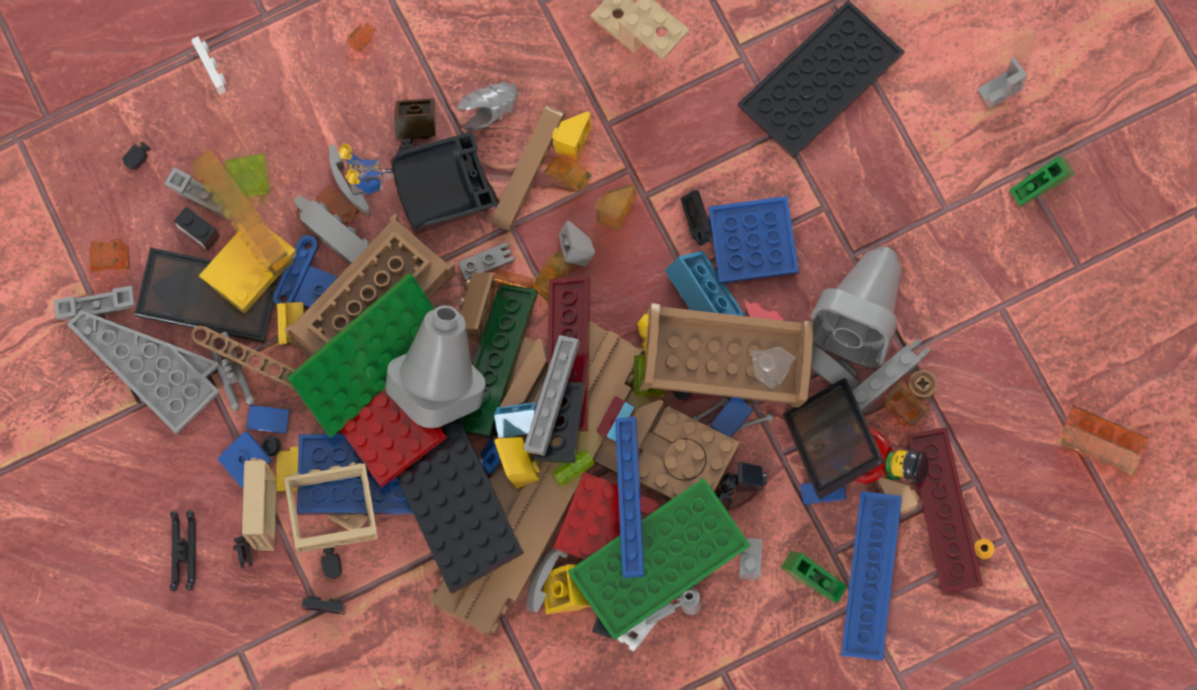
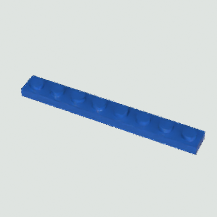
[615,417,645,579]

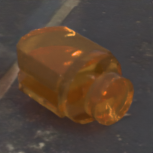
[347,22,375,51]

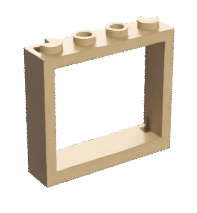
[242,458,277,551]
[284,462,378,553]

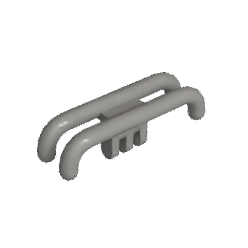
[209,332,254,411]

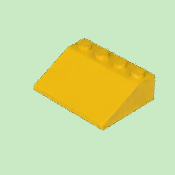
[199,217,297,314]

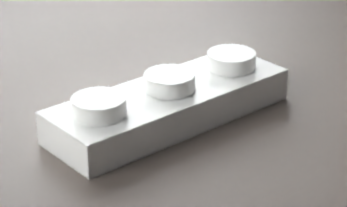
[191,37,227,95]

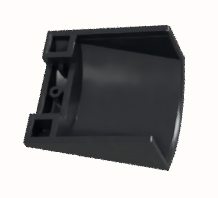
[390,131,497,235]

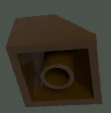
[394,98,436,139]

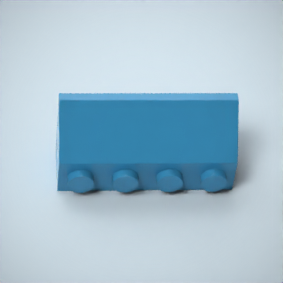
[665,251,745,316]

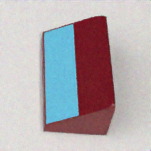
[597,396,636,443]

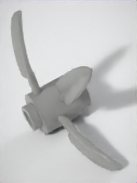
[645,588,701,625]

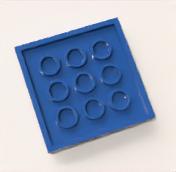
[708,196,799,284]

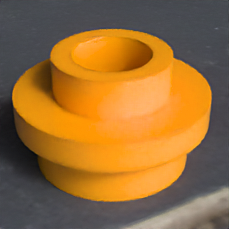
[974,539,994,559]

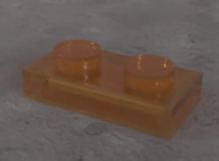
[316,184,359,225]

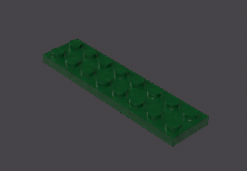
[459,283,538,438]

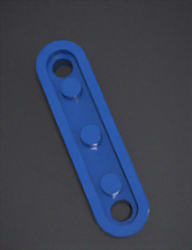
[273,235,318,306]

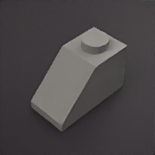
[558,221,595,267]
[739,538,762,580]

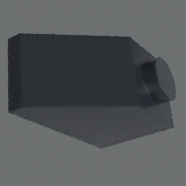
[738,462,767,491]

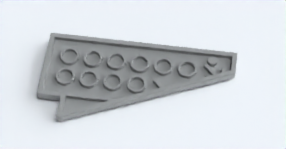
[67,310,220,435]

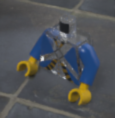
[339,143,394,197]

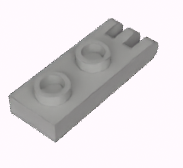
[458,242,515,281]

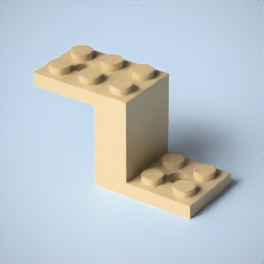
[590,0,690,60]

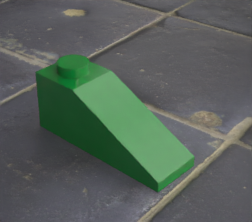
[1009,156,1075,206]
[780,551,847,604]

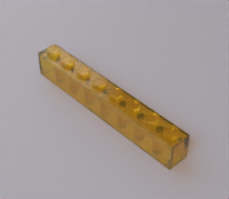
[191,149,294,276]

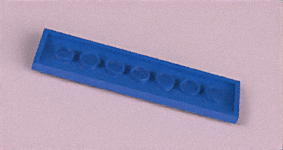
[841,491,902,661]

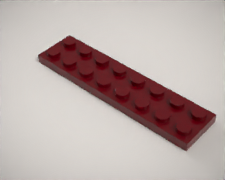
[547,276,590,432]
[907,427,983,594]

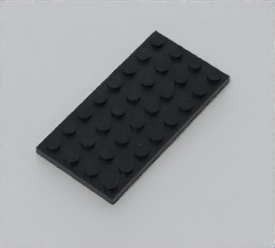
[738,0,905,159]
[396,418,524,594]

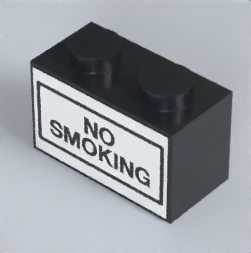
[174,206,220,251]

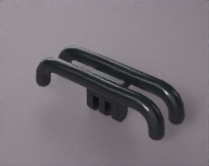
[169,510,196,592]

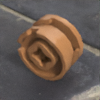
[908,370,937,401]

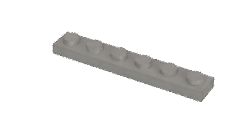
[524,335,580,456]

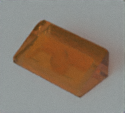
[493,269,534,289]

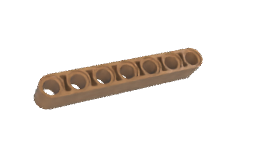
[491,105,565,232]
[191,326,295,390]

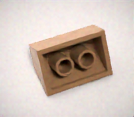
[459,272,497,340]

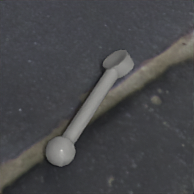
[692,398,729,422]
[736,413,774,432]

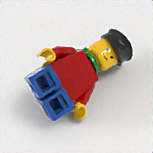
[825,421,929,484]

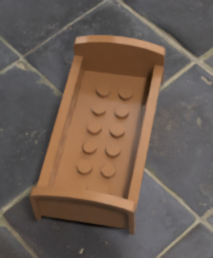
[285,214,456,358]
[639,303,813,408]

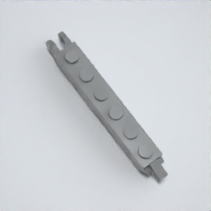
[294,195,370,264]
[808,339,930,446]

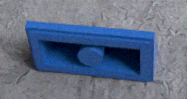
[710,397,753,438]
[247,405,290,433]

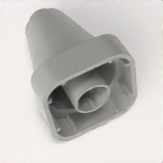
[811,246,902,368]
[385,306,485,428]

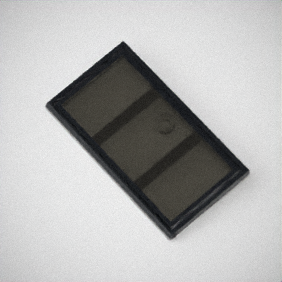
[134,247,280,343]
[783,378,884,500]

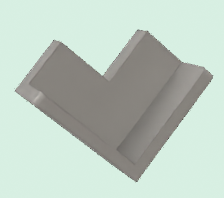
[978,57,1027,109]

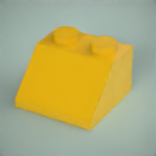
[552,112,592,161]
[494,437,540,489]
[542,564,590,614]

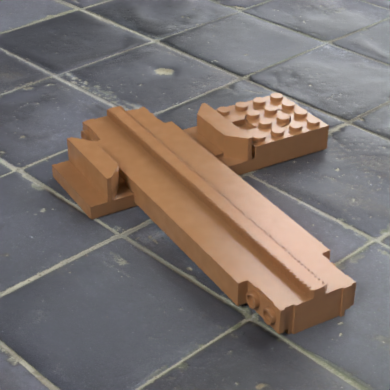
[430,321,740,637]

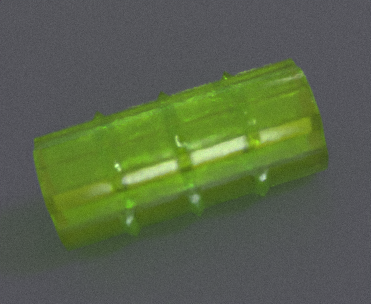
[551,450,595,487]

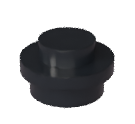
[261,436,281,456]
[719,472,738,492]

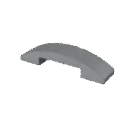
[329,144,372,217]
[164,167,244,220]
[54,286,135,320]
[811,343,860,398]
[527,546,568,613]

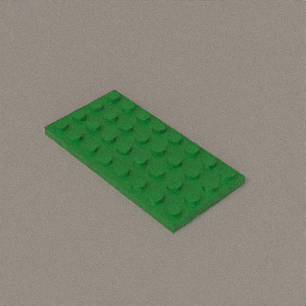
[287,273,435,438]
[567,478,751,640]

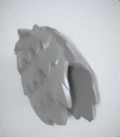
[457,82,519,130]

